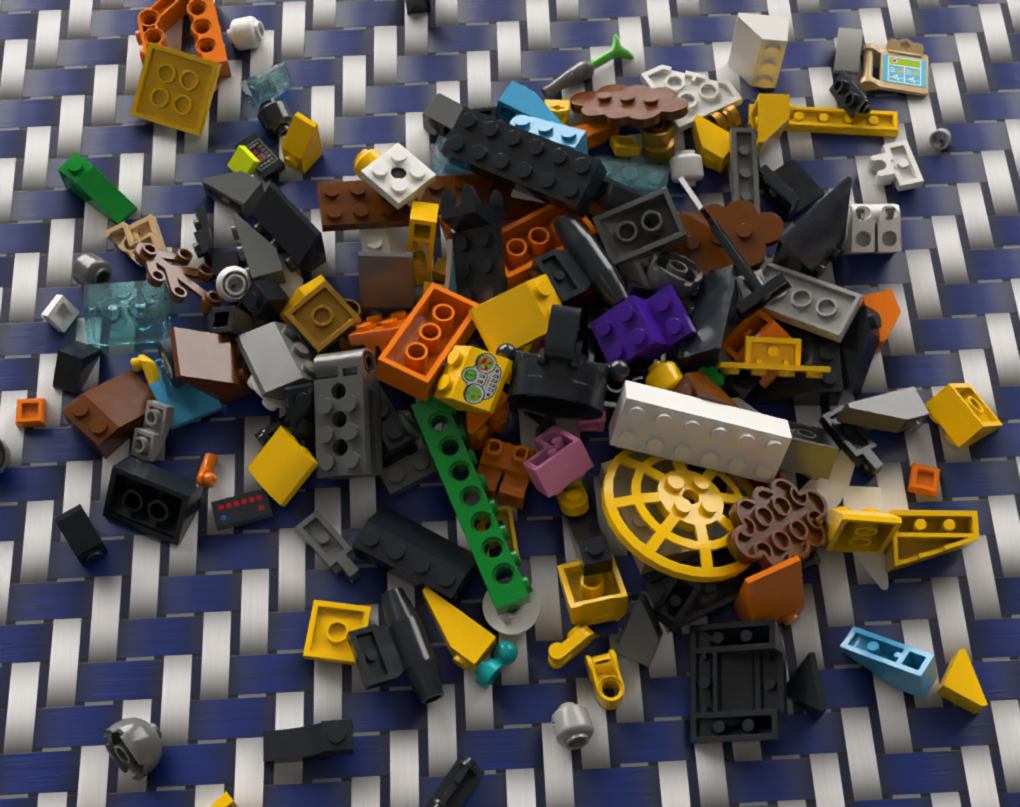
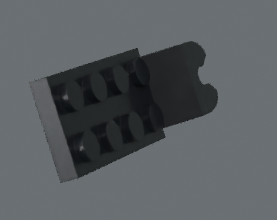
[441,184,508,338]

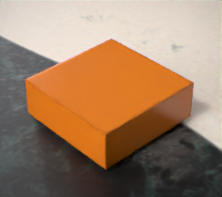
[15,398,47,428]
[907,463,940,498]

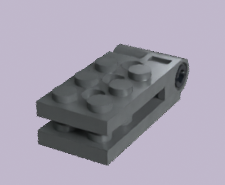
[313,348,383,480]

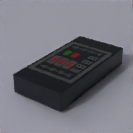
[234,132,286,182]

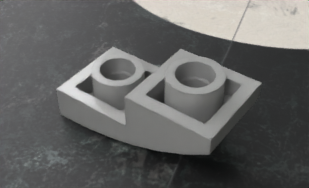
[833,27,863,75]
[130,400,175,462]

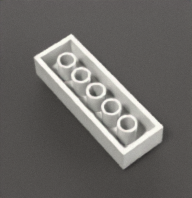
[609,380,792,483]

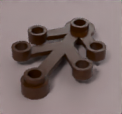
[134,243,222,314]

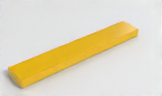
[748,104,899,137]

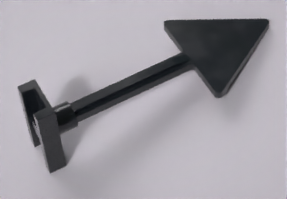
[678,176,792,319]

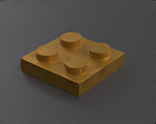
[284,280,361,355]

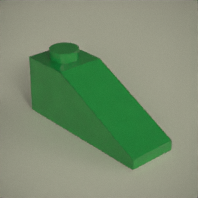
[58,153,137,225]

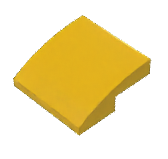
[248,426,318,507]

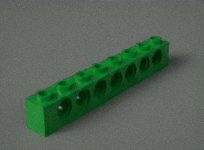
[411,396,533,616]

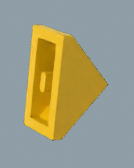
[936,648,988,714]

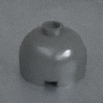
[647,250,703,300]
[102,717,162,780]

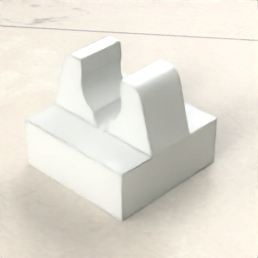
[41,294,80,333]

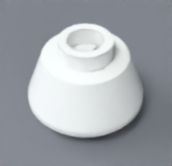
[216,266,252,302]

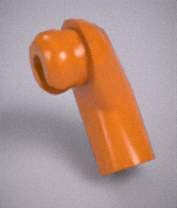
[197,453,219,488]

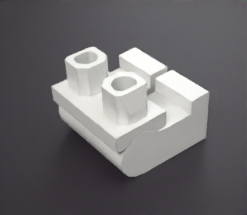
[845,203,902,254]

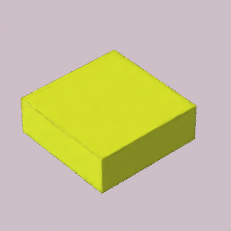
[227,145,260,175]

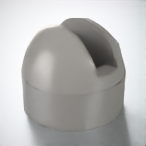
[929,128,952,150]

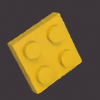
[303,600,372,666]

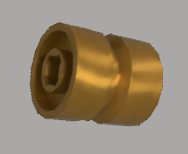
[641,120,675,163]

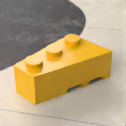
[885,510,980,573]

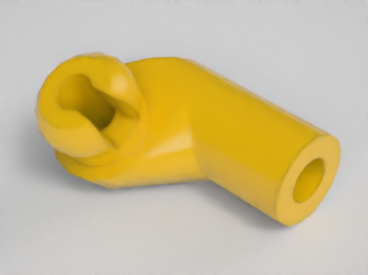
[130,354,159,385]

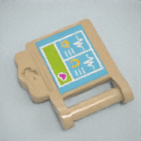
[860,38,928,97]

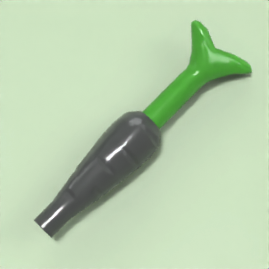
[541,34,634,97]

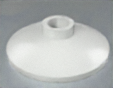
[483,577,541,635]

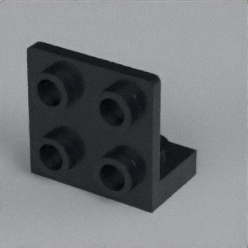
[758,160,825,221]

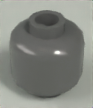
[72,253,112,291]

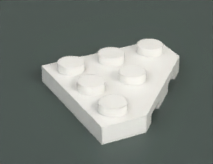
[640,65,742,133]

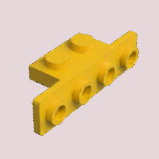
[716,336,831,378]

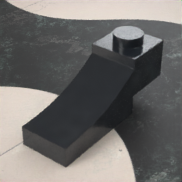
[564,499,613,577]
[263,719,355,764]

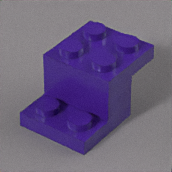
[589,285,697,364]

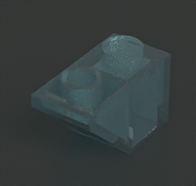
[240,61,295,107]

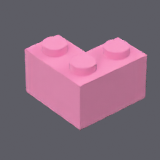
[523,425,594,498]

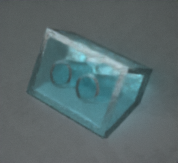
[595,153,670,195]
[83,280,171,346]

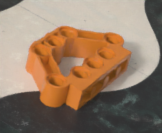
[135,0,231,92]

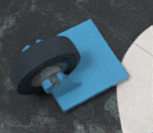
[149,337,223,430]

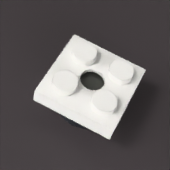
[360,143,436,209]

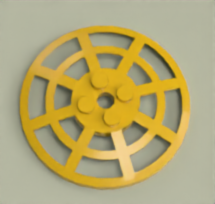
[601,449,754,582]

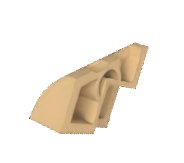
[104,214,168,267]

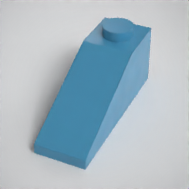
[497,81,563,125]
[840,626,938,699]

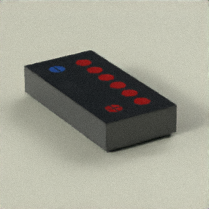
[211,489,273,531]

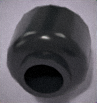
[257,98,294,137]

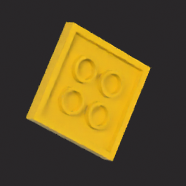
[130,42,222,137]

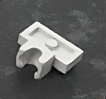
[867,140,924,191]

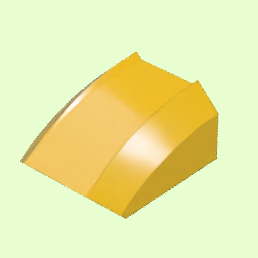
[557,554,628,627]

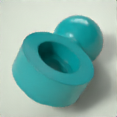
[474,641,518,690]

